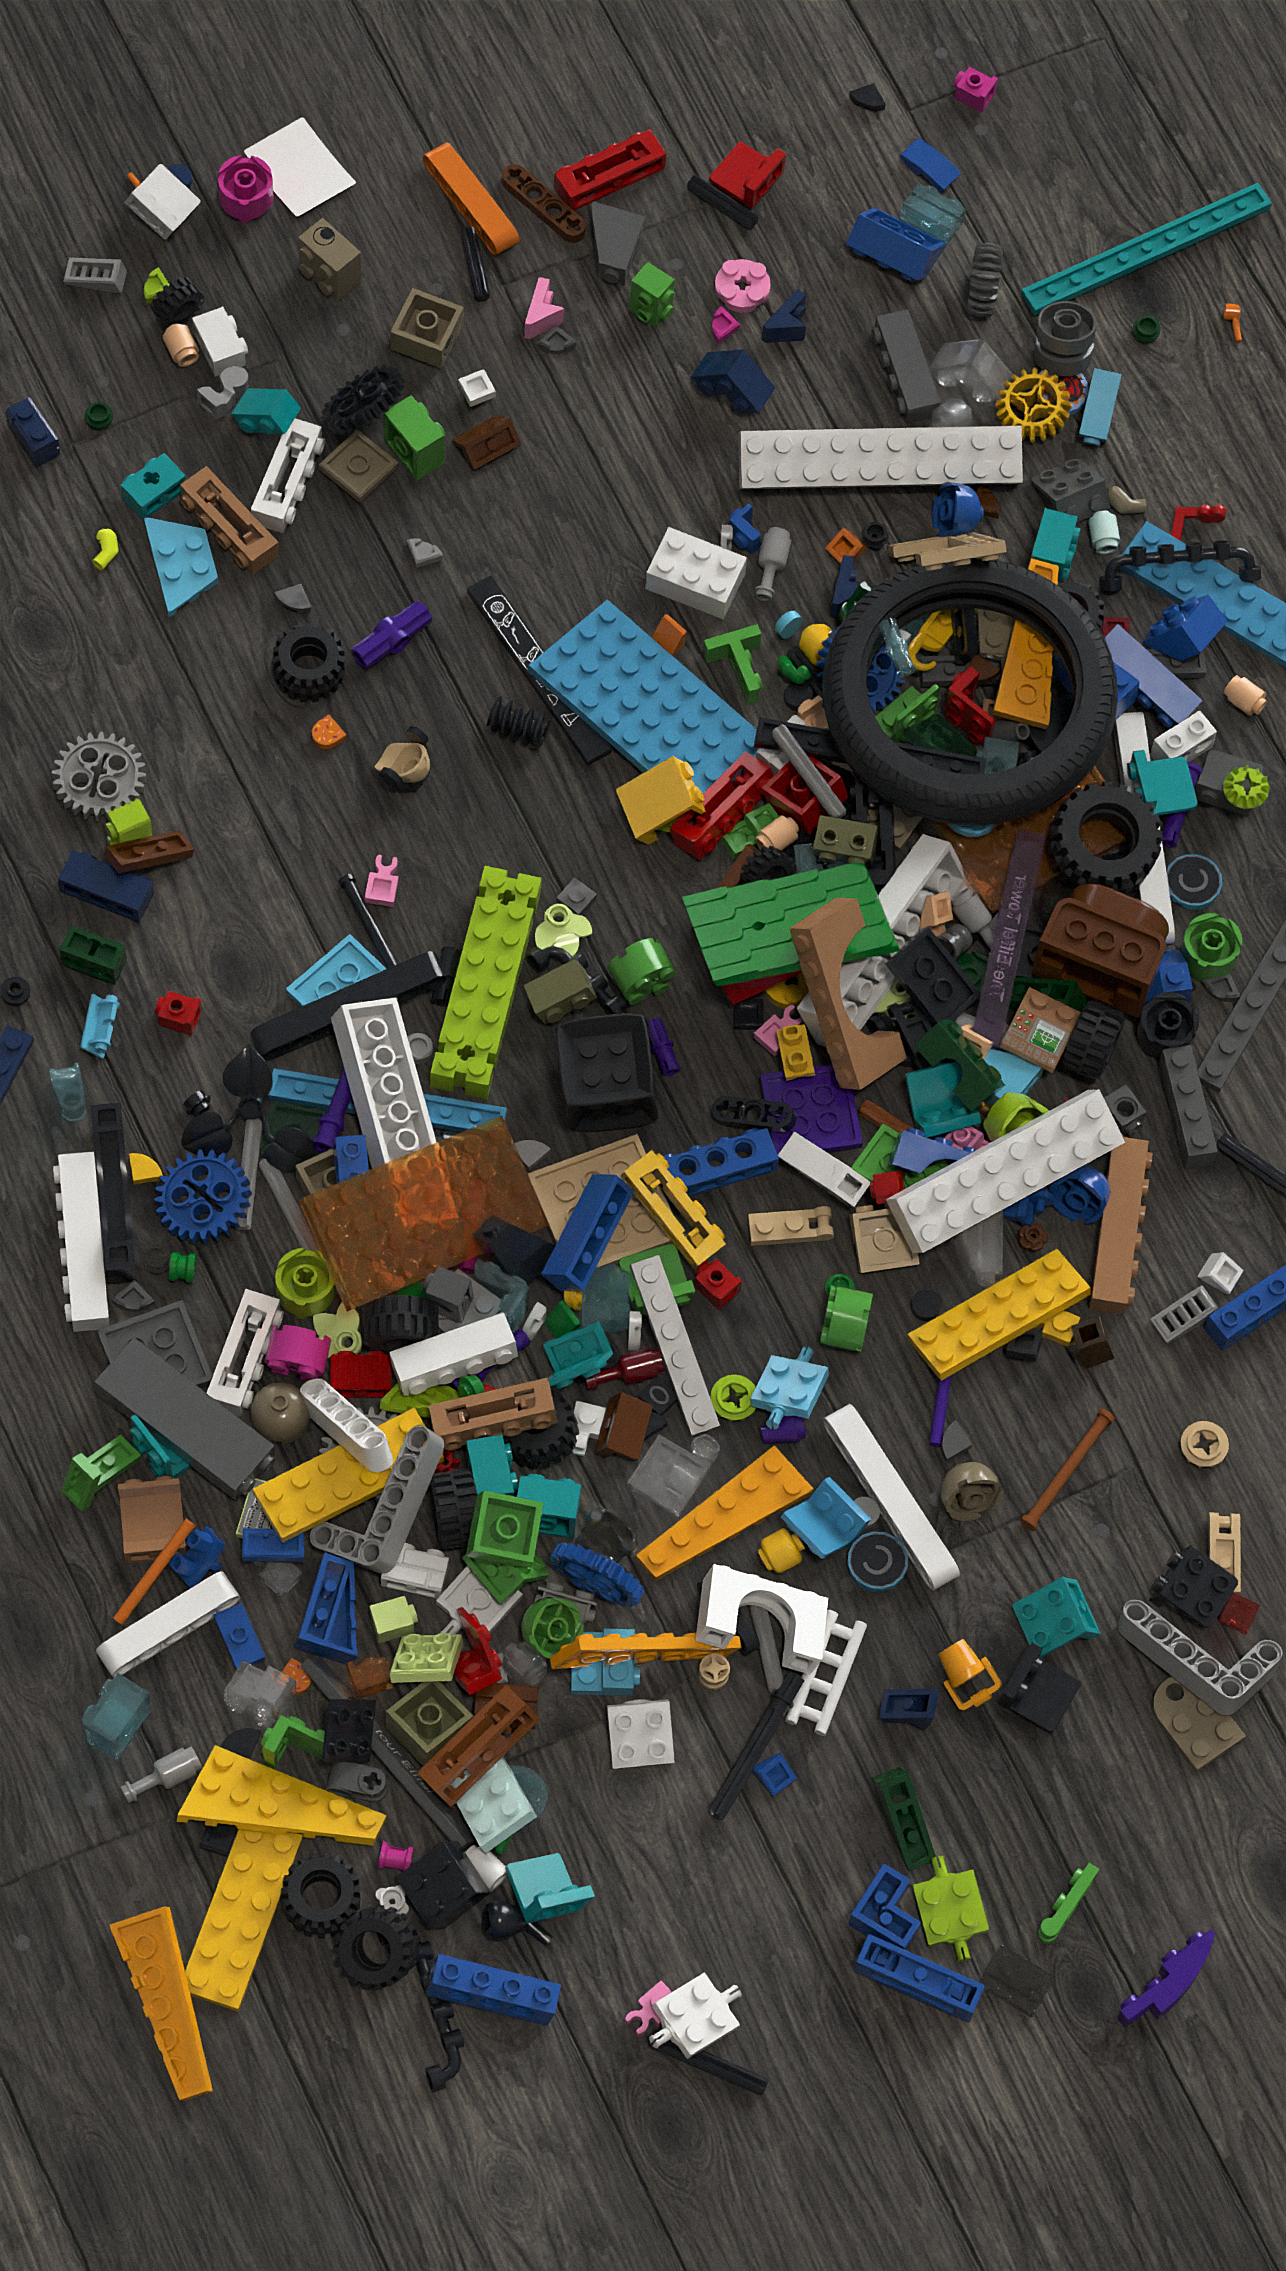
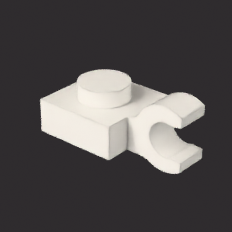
[573,1401,606,1456]

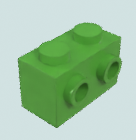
[629,262,675,328]

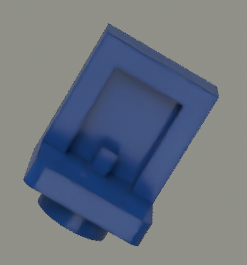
[729,504,761,555]

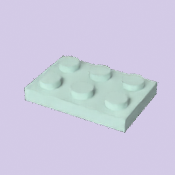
[452,1756,537,1853]

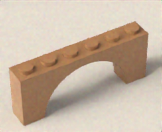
[789,897,907,1090]

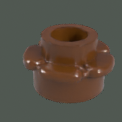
[1019,1223,1048,1252]

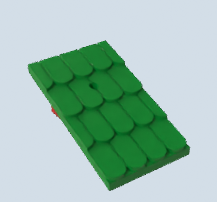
[682,862,901,1005]

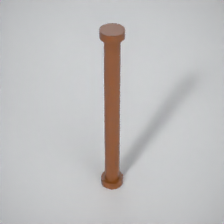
[1020,1408,1115,1531]

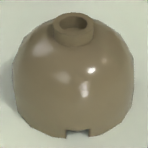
[250,1382,310,1444]
[940,1462,1003,1521]

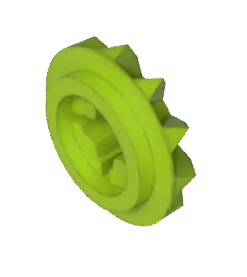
[1223,765,1270,809]
[710,1375,756,1422]

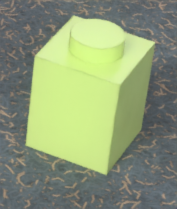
[369,1596,418,1644]

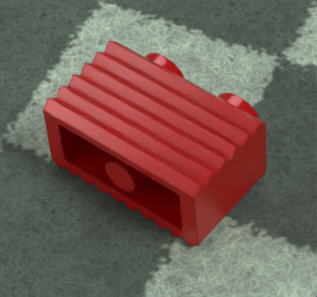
[330,1351,391,1398]

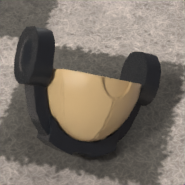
[375,726,431,791]

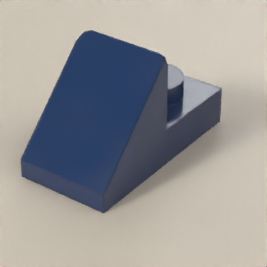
[761,289,806,343]
[830,555,871,618]
[879,1689,939,1730]

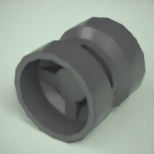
[937,924,973,960]

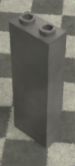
[94,1338,276,1500]

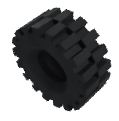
[503,1389,579,1469]

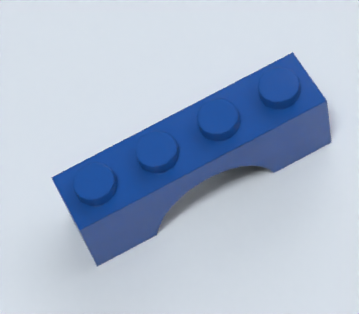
[888,1128,977,1176]

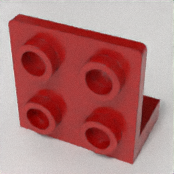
[709,142,786,209]
[453,1607,502,1695]

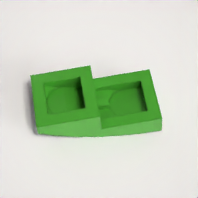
[720,803,779,860]

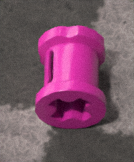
[378,1841,414,1872]

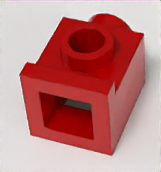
[155,991,202,1036]
[870,1170,905,1204]
[694,1259,742,1311]

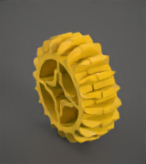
[996,367,1071,443]

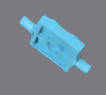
[751,1346,829,1429]

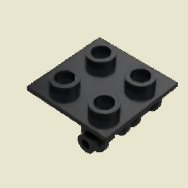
[322,1697,376,1762]

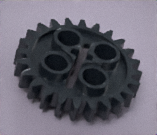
[321,365,405,435]

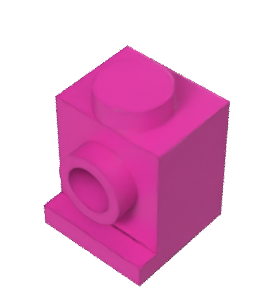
[953,67,998,113]

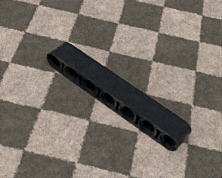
[250,951,448,1061]

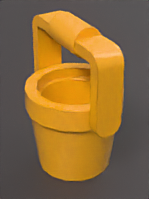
[938,1639,1002,1710]

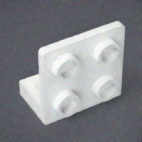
[124,164,200,240]

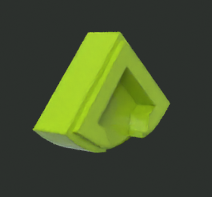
[144,267,169,304]

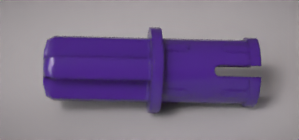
[648,1017,681,1076]

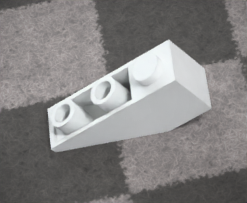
[778,1132,870,1207]

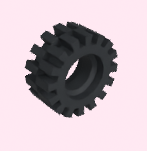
[151,277,205,328]
[740,846,797,885]

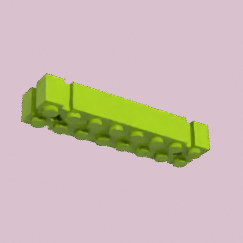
[430,866,542,1100]

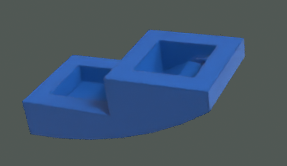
[899,138,961,193]

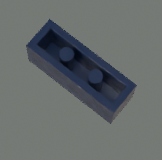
[58,850,154,923]

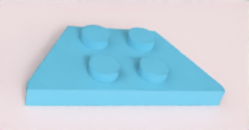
[144,518,218,617]

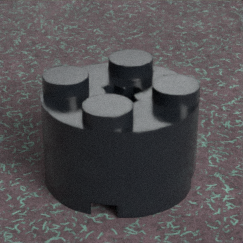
[1137,992,1199,1059]

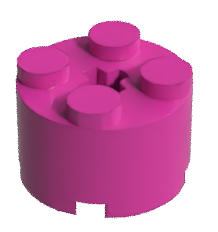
[218,155,274,223]
[264,1325,332,1382]

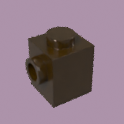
[1070,1316,1115,1368]

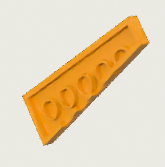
[992,558,1059,730]
[636,1445,814,1581]
[550,1633,741,1669]
[110,1906,213,2101]

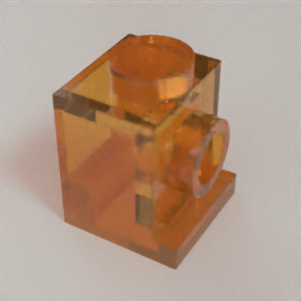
[347,1656,393,1699]

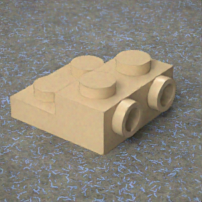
[849,1203,919,1273]

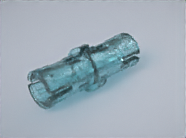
[879,618,915,677]

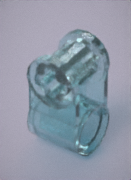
[49,1062,87,1122]

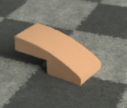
[920,891,953,937]

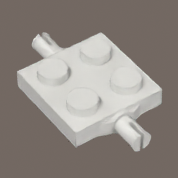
[436,1565,523,1635]
[649,1972,741,2059]

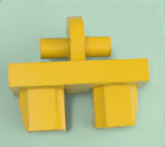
[776,1024,815,1081]

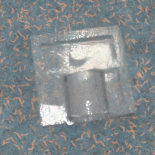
[627,1434,711,1517]

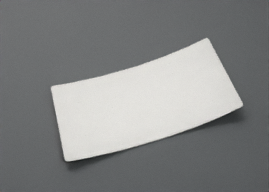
[244,117,356,217]

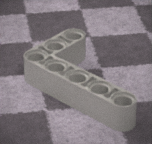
[310,1425,444,1574]
[1117,1600,1282,1715]

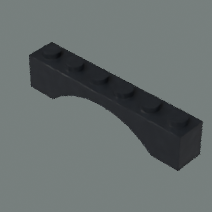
[91,1102,137,1284]

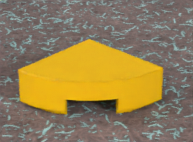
[129,1153,163,1185]

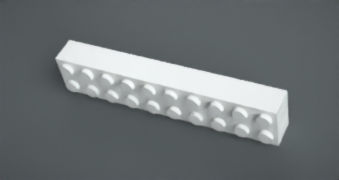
[738,426,1023,489]

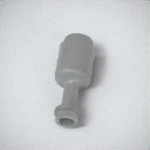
[755,527,791,602]
[951,888,1008,961]
[120,1747,202,1803]

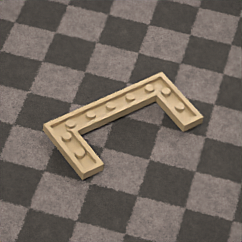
[887,532,1006,571]

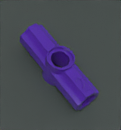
[351,601,432,670]

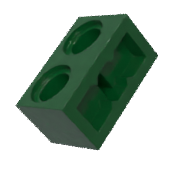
[59,925,127,985]

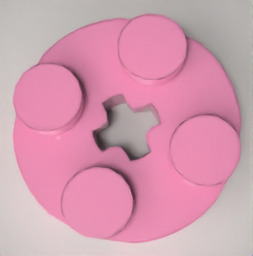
[715,259,770,313]

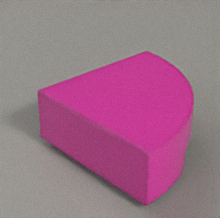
[712,306,740,344]

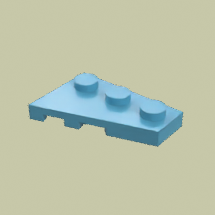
[286,934,386,1007]

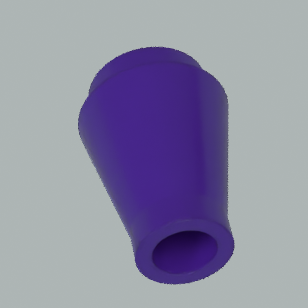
[760,1416,807,1444]

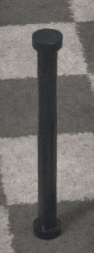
[338,874,398,969]

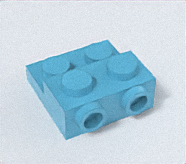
[571,1628,640,1696]

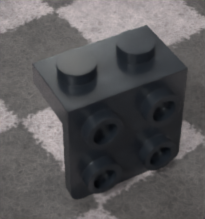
[1148,1545,1238,1628]

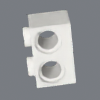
[1150,711,1217,762]

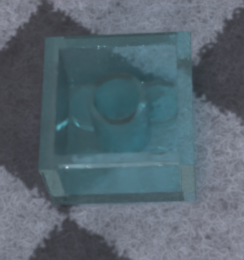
[82,1673,151,1761]

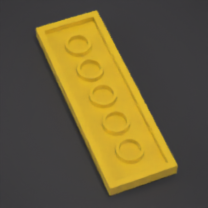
[907,1249,1091,1381]
[253,1408,444,1543]
[185,1829,303,2012]

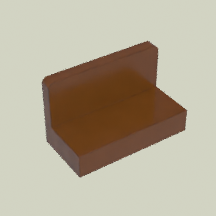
[452,414,521,470]
[594,1392,653,1461]

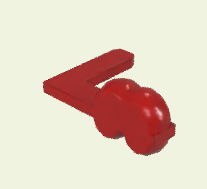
[1171,504,1227,541]

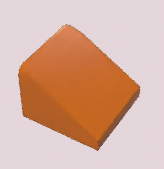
[825,527,868,564]
[652,614,686,656]

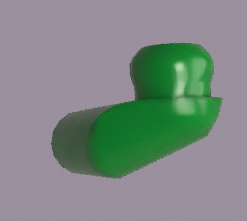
[777,656,811,684]

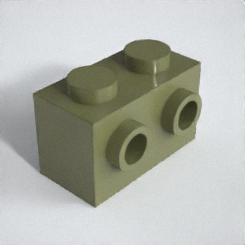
[813,815,879,866]
[524,959,597,1025]

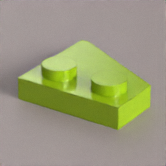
[380,1383,461,1418]

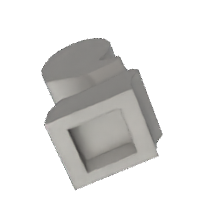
[197,366,249,420]

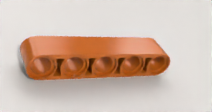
[422,142,520,256]

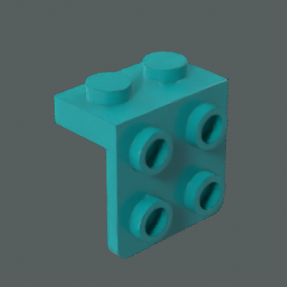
[1127,750,1197,816]
[543,1321,614,1389]

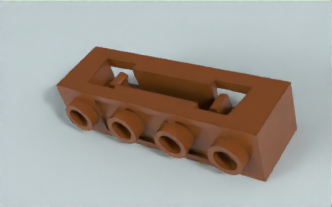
[417,1685,540,1807]

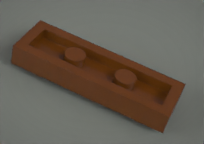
[104,830,195,874]

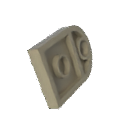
[1152,1676,1246,1773]

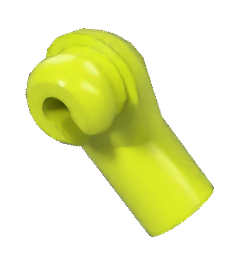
[92,529,119,570]

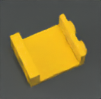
[616,756,706,845]

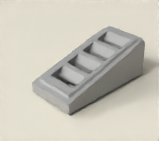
[63,257,127,293]
[1150,1286,1218,1345]

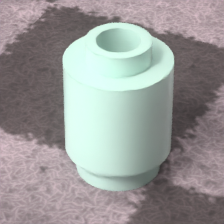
[1088,510,1120,555]

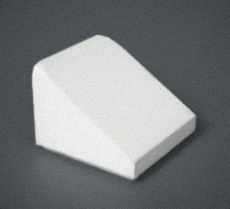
[1198,1252,1244,1294]

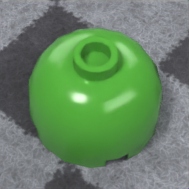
[521,1597,584,1659]

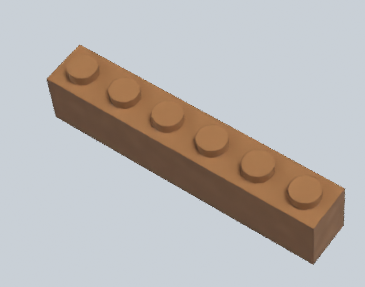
[1089,1137,1153,1315]

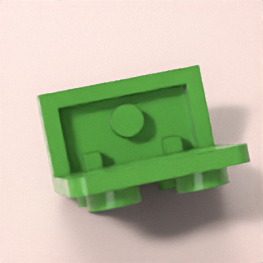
[619,1244,695,1316]
[261,1715,333,1769]

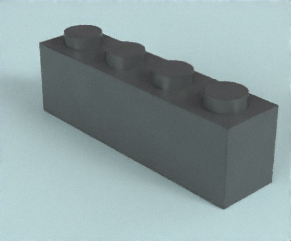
[871,309,941,424]
[1158,1045,1218,1170]

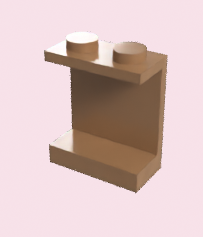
[118,1476,186,1564]

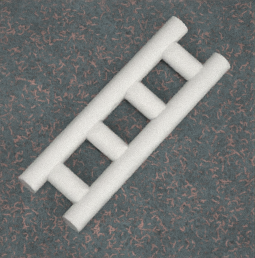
[785,1610,867,1736]

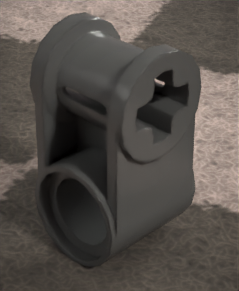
[326,1762,388,1803]

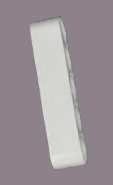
[300,1378,393,1472]
[96,1571,240,1678]

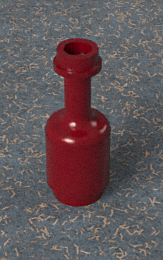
[585,1348,665,1390]

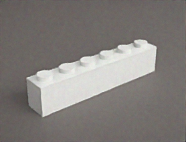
[53,1151,110,1332]

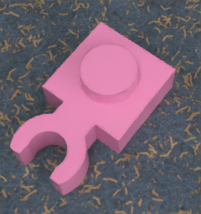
[365,855,398,907]
[753,1005,805,1057]
[625,1981,672,2037]

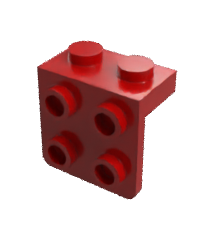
[943,666,995,748]

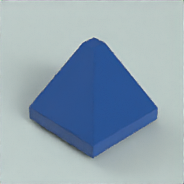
[752,1753,797,1797]

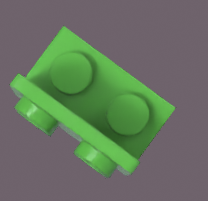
[875,684,940,743]
[462,1554,550,1604]

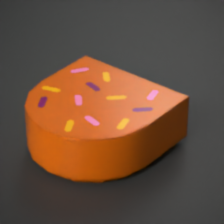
[312,715,346,749]
[275,1657,312,1696]

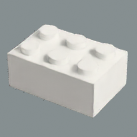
[645,527,747,620]

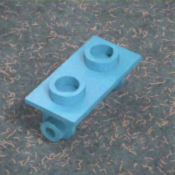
[80,994,120,1059]

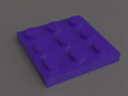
[760,1065,863,1159]

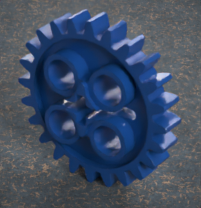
[816,626,906,711]
[154,1150,252,1244]
[549,1542,645,1608]

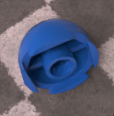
[932,482,984,537]
[1050,1164,1111,1224]

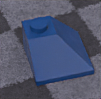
[1144,949,1193,1006]

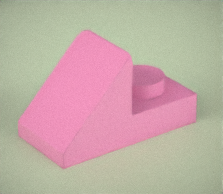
[524,277,564,339]

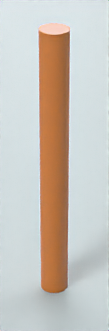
[113,1518,196,1625]

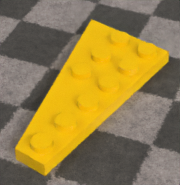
[177,1745,387,1846]

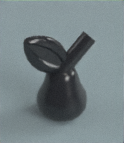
[482,1900,553,1946]

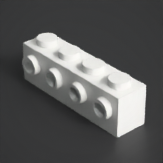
[389,1312,518,1396]

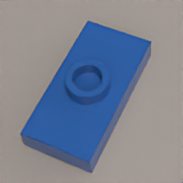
[242,1528,304,1562]
[213,1603,266,1672]

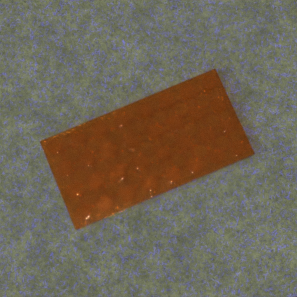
[299,1116,548,1311]

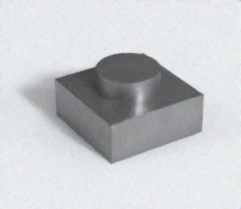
[556,877,597,915]

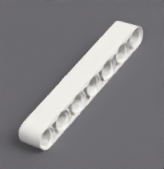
[823,1404,960,1591]

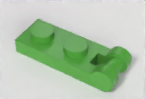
[1038,1863,1100,1944]

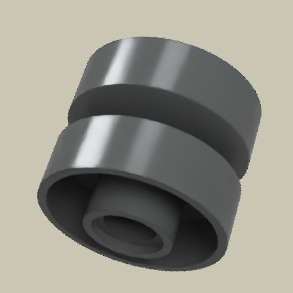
[1034,301,1097,376]

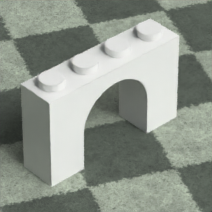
[696,1564,828,1675]

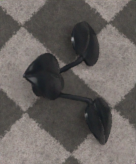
[181,1045,317,1172]

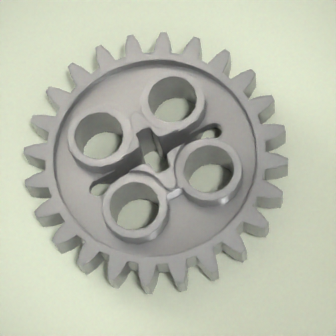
[52,732,147,821]

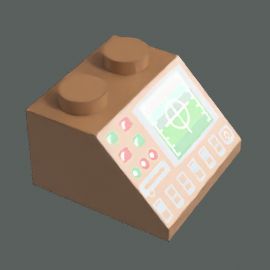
[1000,987,1081,1073]

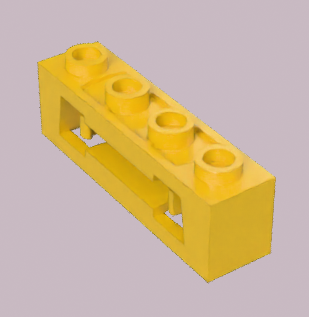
[620,1150,726,1269]

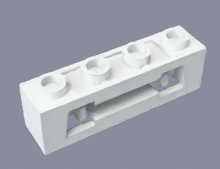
[251,419,325,533]
[207,1289,284,1417]

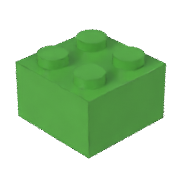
[384,395,446,481]
[466,1490,543,1568]

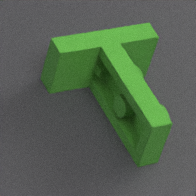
[703,624,763,704]
[61,1434,141,1512]

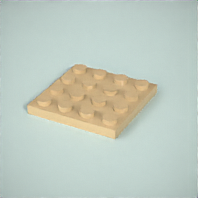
[527,1134,673,1273]

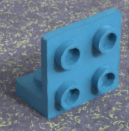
[781,1477,872,1559]

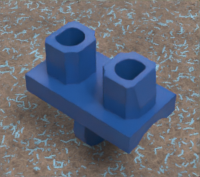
[1004,1185,1054,1226]
[169,1526,226,1588]

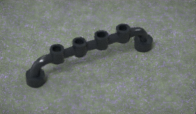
[1099,540,1261,591]
[525,946,652,1050]
[376,1924,464,2092]

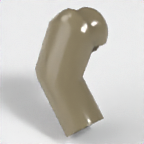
[1108,486,1146,514]

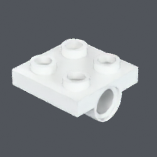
[607,1699,675,1769]

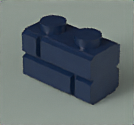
[6,398,60,467]

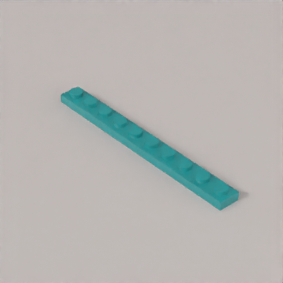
[1021,183,1272,316]

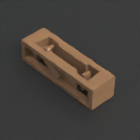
[180,466,279,575]
[429,1378,558,1450]

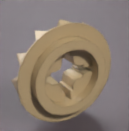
[1180,1421,1229,1468]

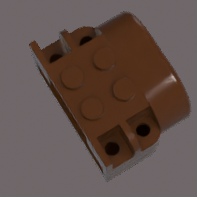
[1031,884,1169,1018]

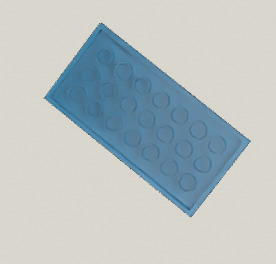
[528,599,760,794]

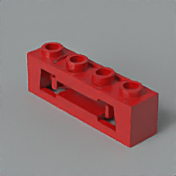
[554,129,666,211]
[669,752,773,860]

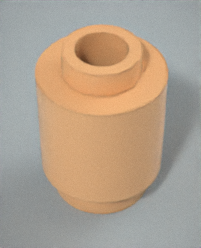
[163,324,199,367]
[1224,675,1267,716]
[755,815,799,851]

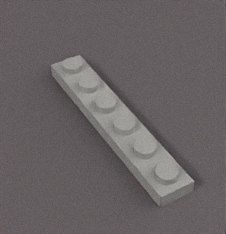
[630,1255,720,1436]

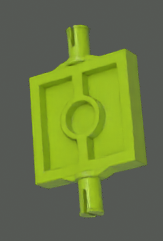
[913,1856,989,1962]

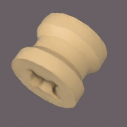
[698,1653,730,1690]

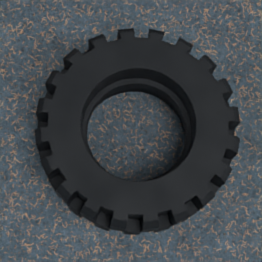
[1047,781,1163,894]

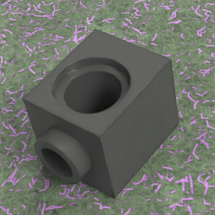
[1104,1085,1146,1136]

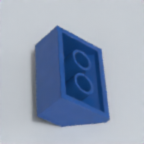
[846,207,947,282]

